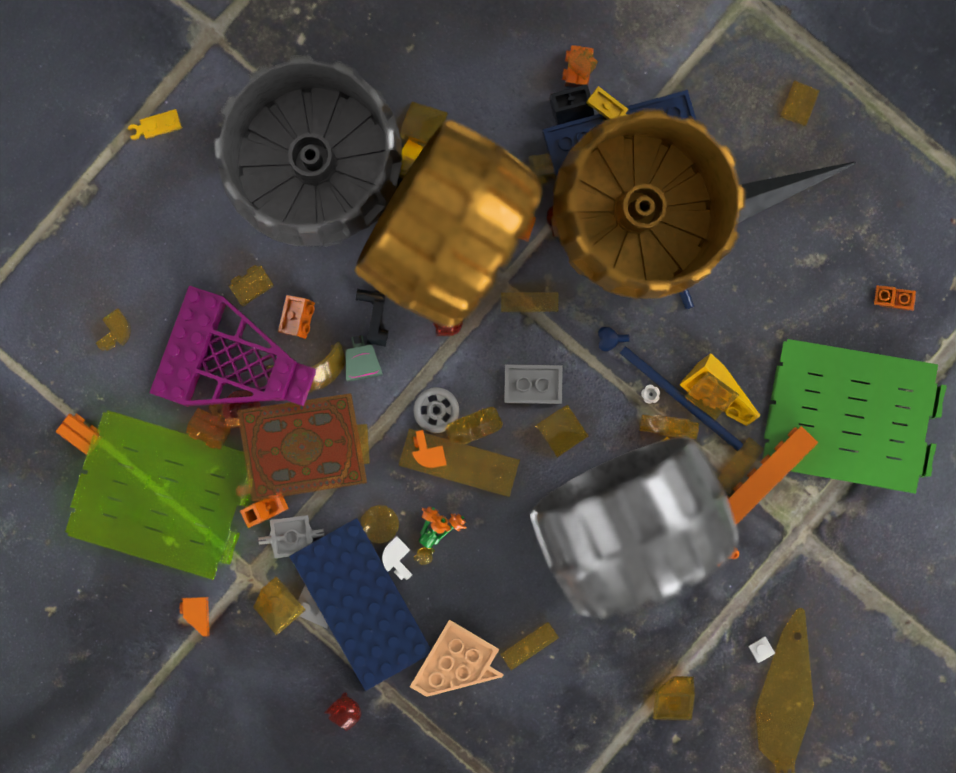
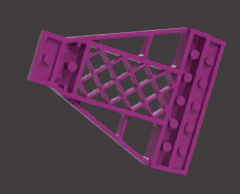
[149,285,317,407]

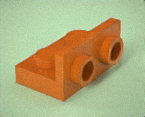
[278,295,315,339]

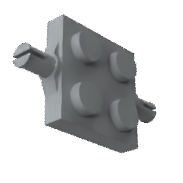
[258,515,325,558]

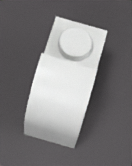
[382,536,413,580]

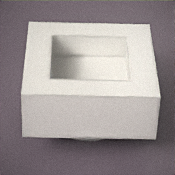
[748,636,775,663]

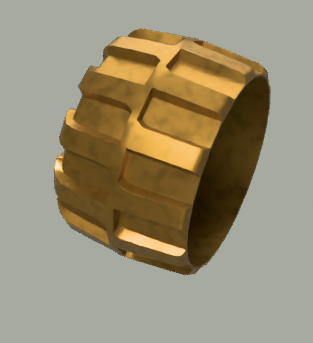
[551,110,745,299]
[355,120,542,327]

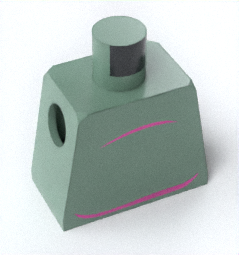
[346,335,383,382]

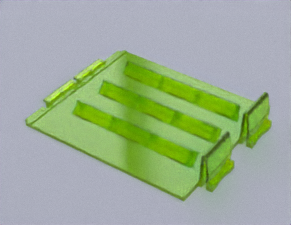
[65,410,254,580]

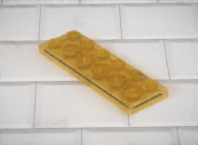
[399,429,520,497]

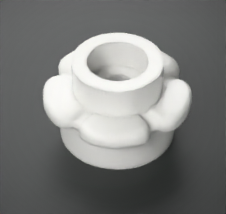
[641,385,660,404]

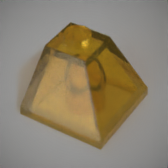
[400,102,448,145]
[536,405,589,458]
[254,576,306,635]
[653,676,695,720]

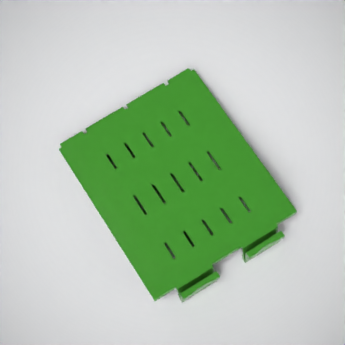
[763,339,947,494]

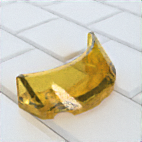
[266,341,346,393]

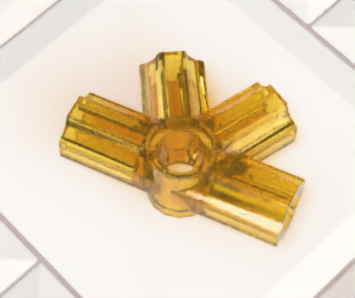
[639,414,699,439]

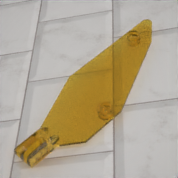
[756,608,814,773]

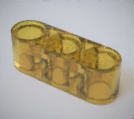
[446,407,503,447]

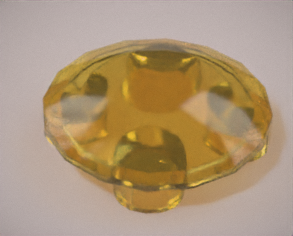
[361,505,399,544]

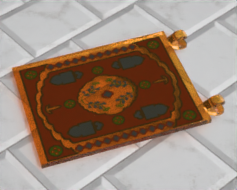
[225,393,367,501]

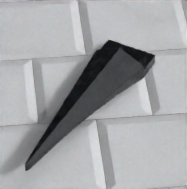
[737,162,856,224]

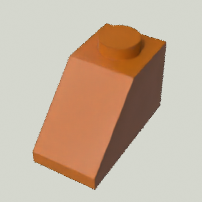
[180,597,210,636]

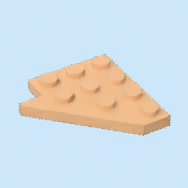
[410,619,504,697]

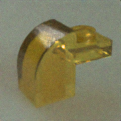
[96,308,131,351]

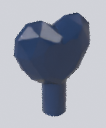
[598,327,629,352]

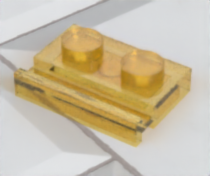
[780,81,820,127]

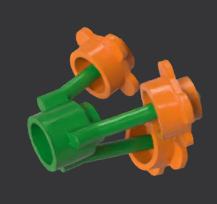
[419,507,466,549]

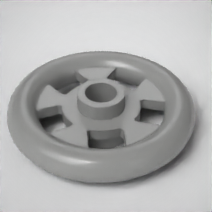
[413,387,459,433]

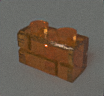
[186,408,233,450]

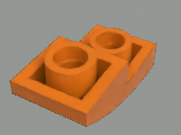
[874,285,916,311]

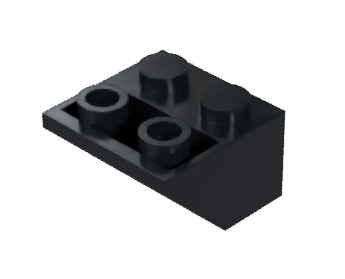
[549,84,594,125]

